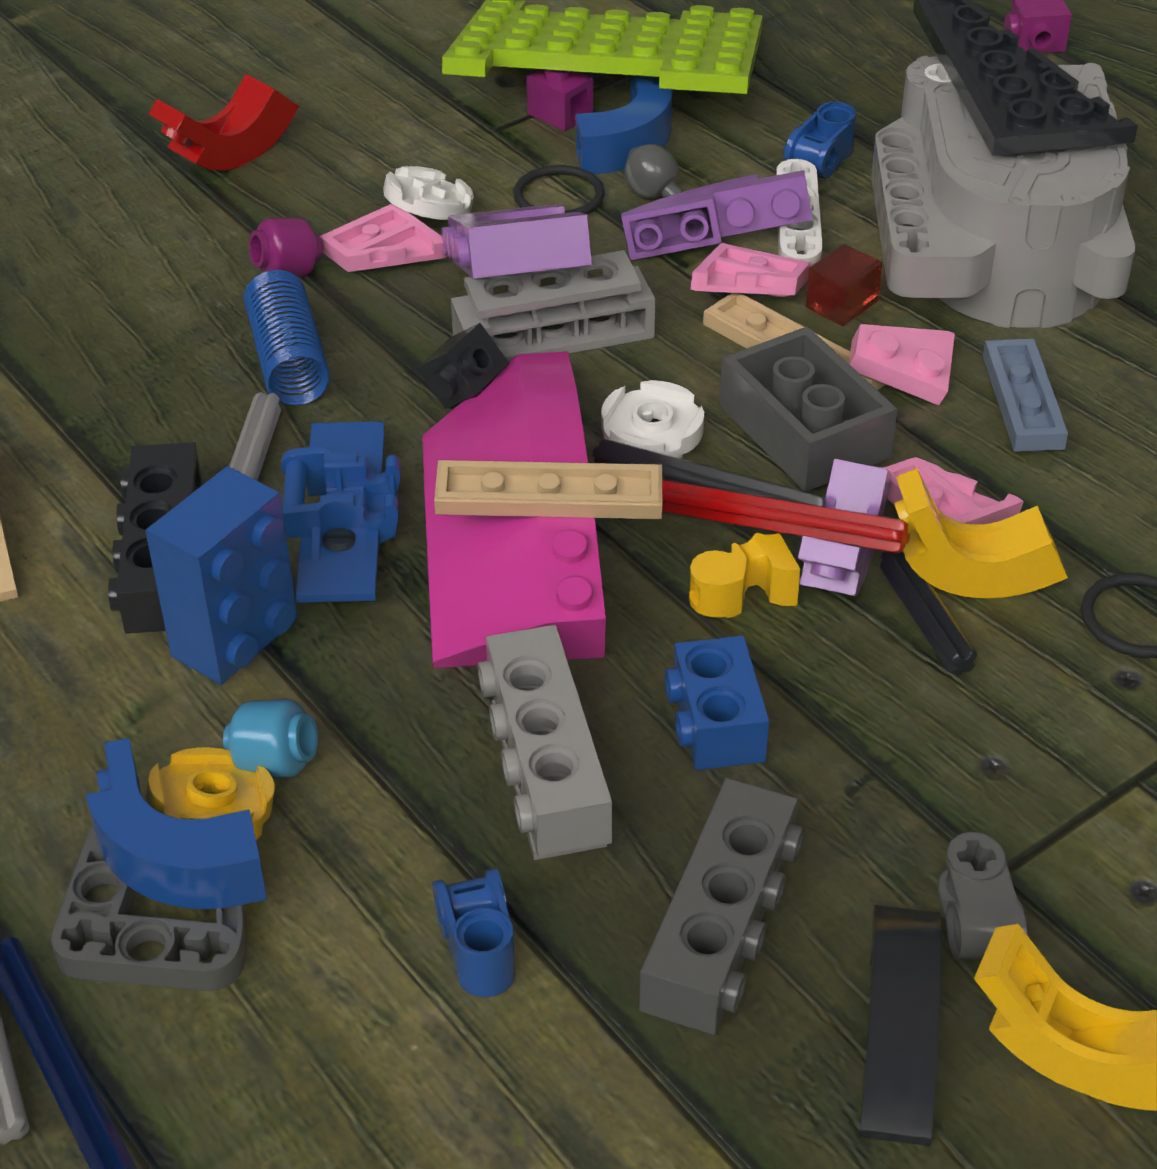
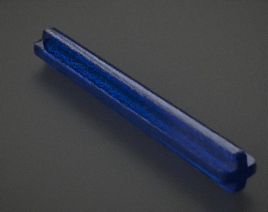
[0,936,137,1169]

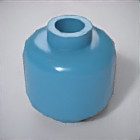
[223,699,318,778]

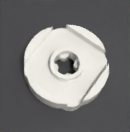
[601,380,704,459]

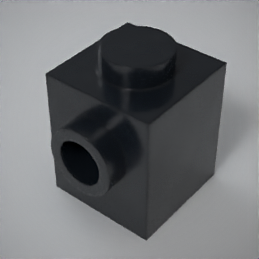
[416,323,509,409]

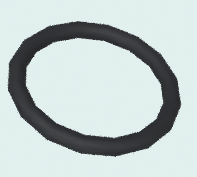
[513,165,605,214]
[1081,573,1157,658]

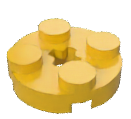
[146,747,275,840]

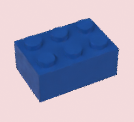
[145,466,298,685]

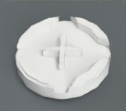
[383,166,474,220]

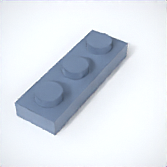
[983,339,1068,452]

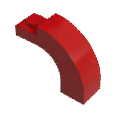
[149,74,299,171]

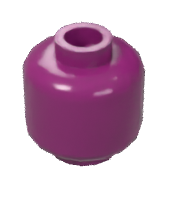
[249,217,322,277]

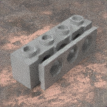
[451,250,655,362]
[477,625,612,860]

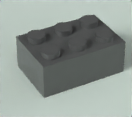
[720,326,898,492]

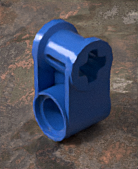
[784,102,856,178]
[432,868,516,997]

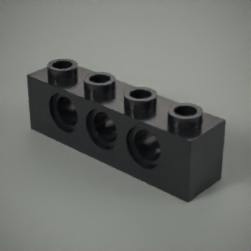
[108,442,203,634]

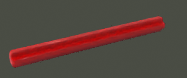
[662,480,910,554]

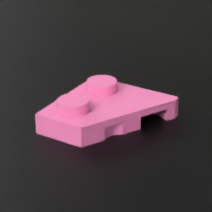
[691,243,811,297]
[884,457,1024,524]

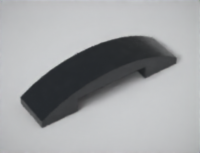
[859,905,941,1146]

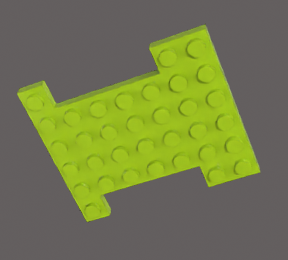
[442,0,763,94]

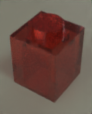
[805,244,882,326]

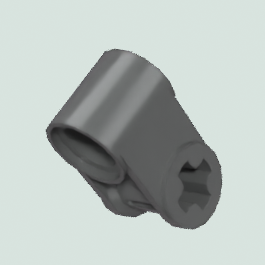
[937,832,1027,960]

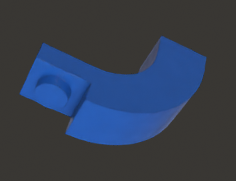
[575,75,672,174]
[86,738,267,909]

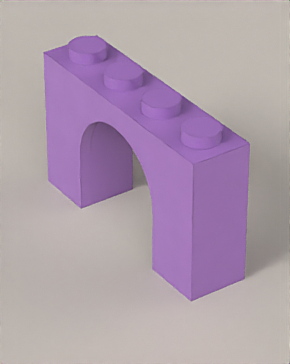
[441,204,592,279]

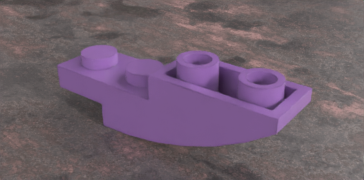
[621,170,813,260]

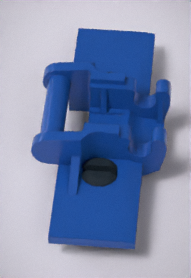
[281,422,401,603]

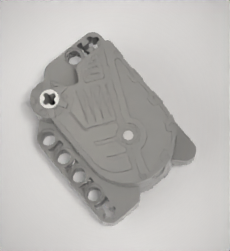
[871,55,1135,328]

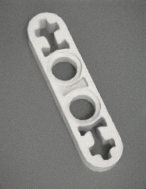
[776,159,822,277]

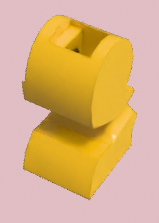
[689,533,801,618]

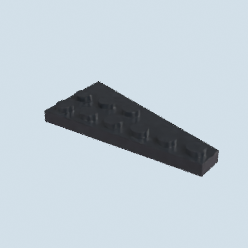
[913,0,1138,157]

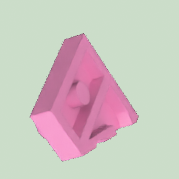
[320,204,447,272]
[848,324,955,405]

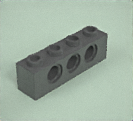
[639,778,805,1035]

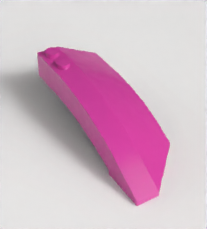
[423,351,606,668]

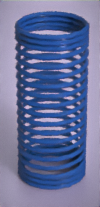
[244,270,330,406]

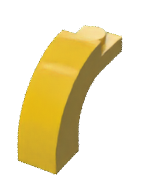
[894,468,1068,599]
[974,924,1157,1111]

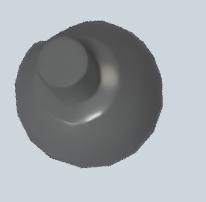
[624,144,683,199]

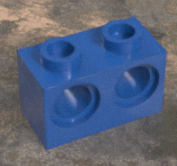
[664,635,769,770]

